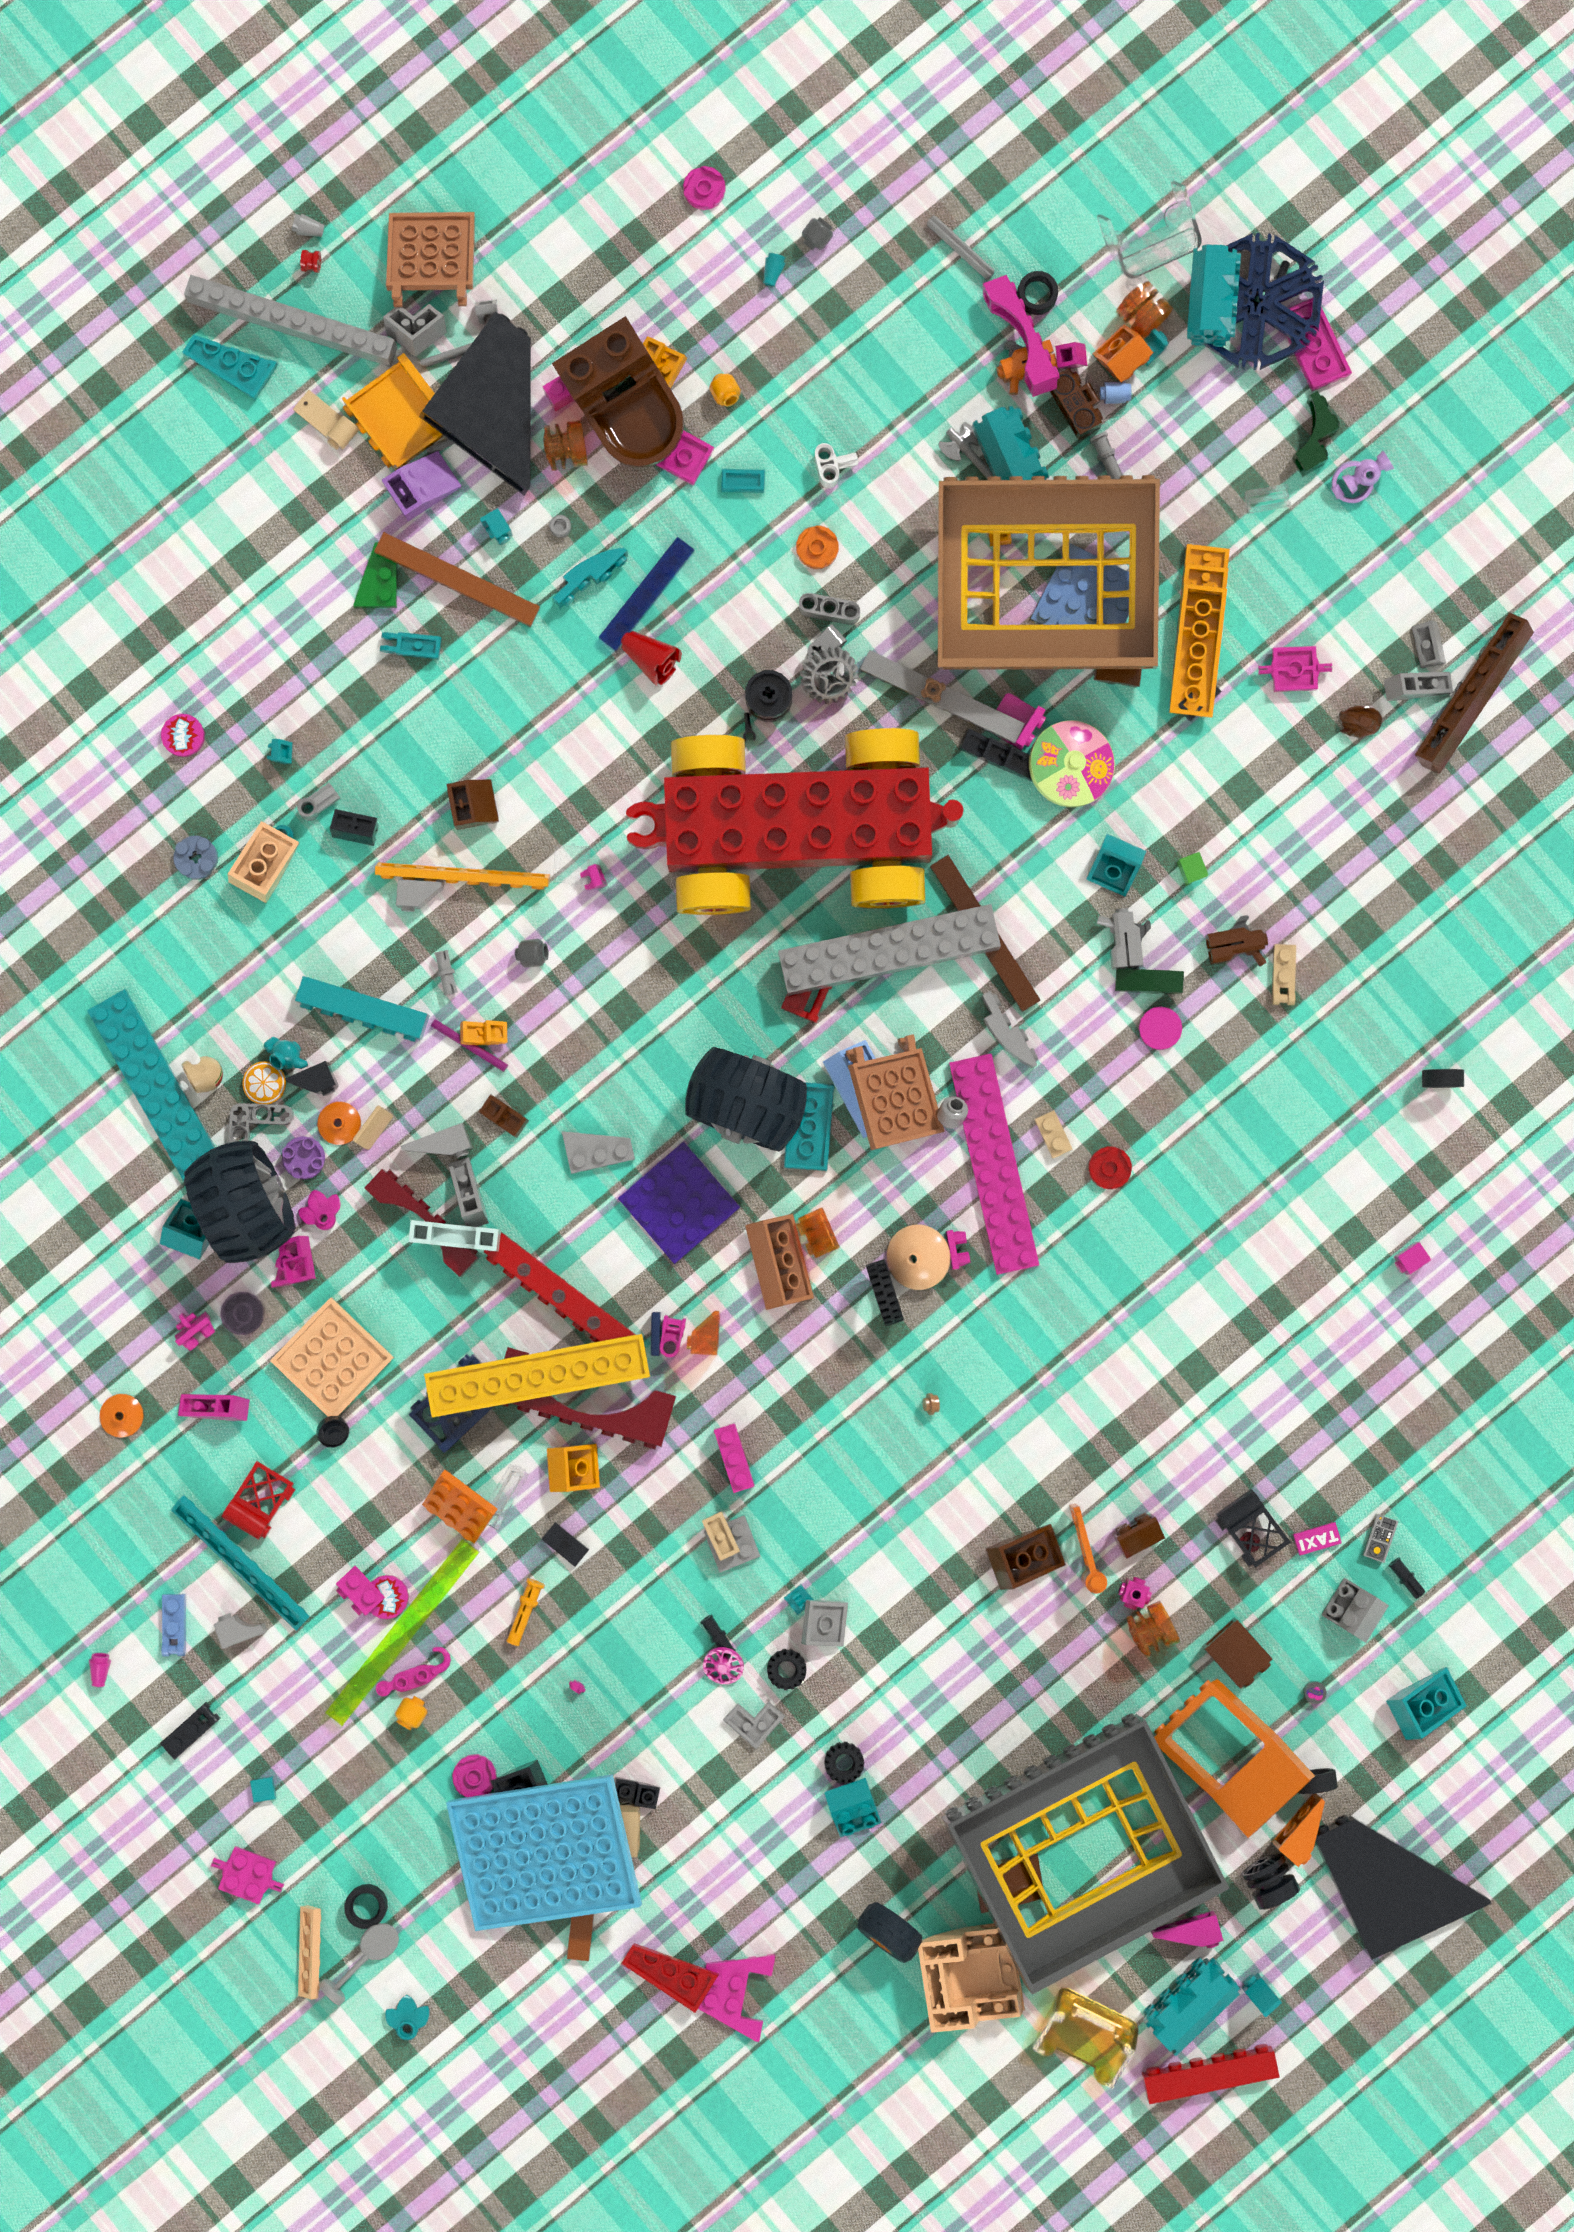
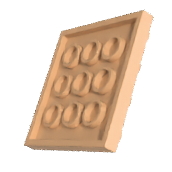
[270,1297,395,1417]

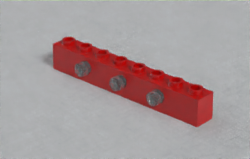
[484,1232,636,1342]

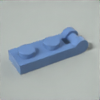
[161,1594,186,1657]

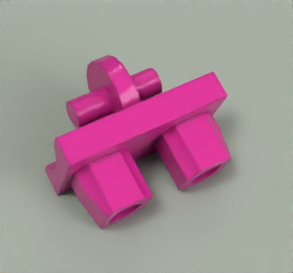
[946,1230,971,1270]
[175,1311,215,1351]

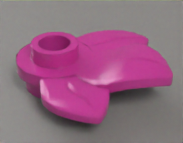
[298,1190,341,1230]

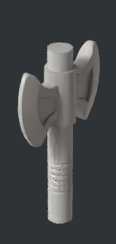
[938,422,993,478]

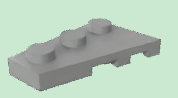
[562,1131,635,1174]

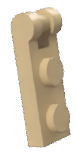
[1272,944,1296,1005]

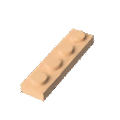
[298,1905,321,2000]

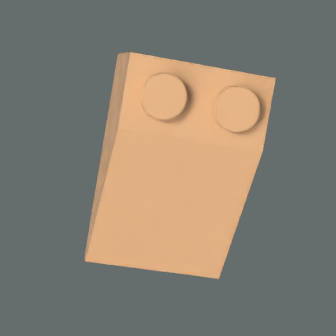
[228,821,299,903]

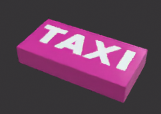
[1293,1522,1342,1556]

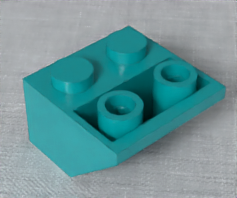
[824,1778,882,1838]

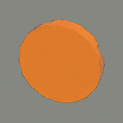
[796,525,839,569]

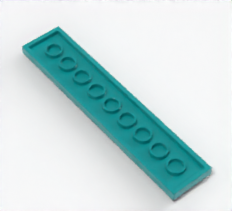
[87,989,215,1181]

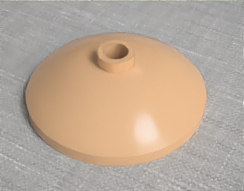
[887,1224,950,1290]

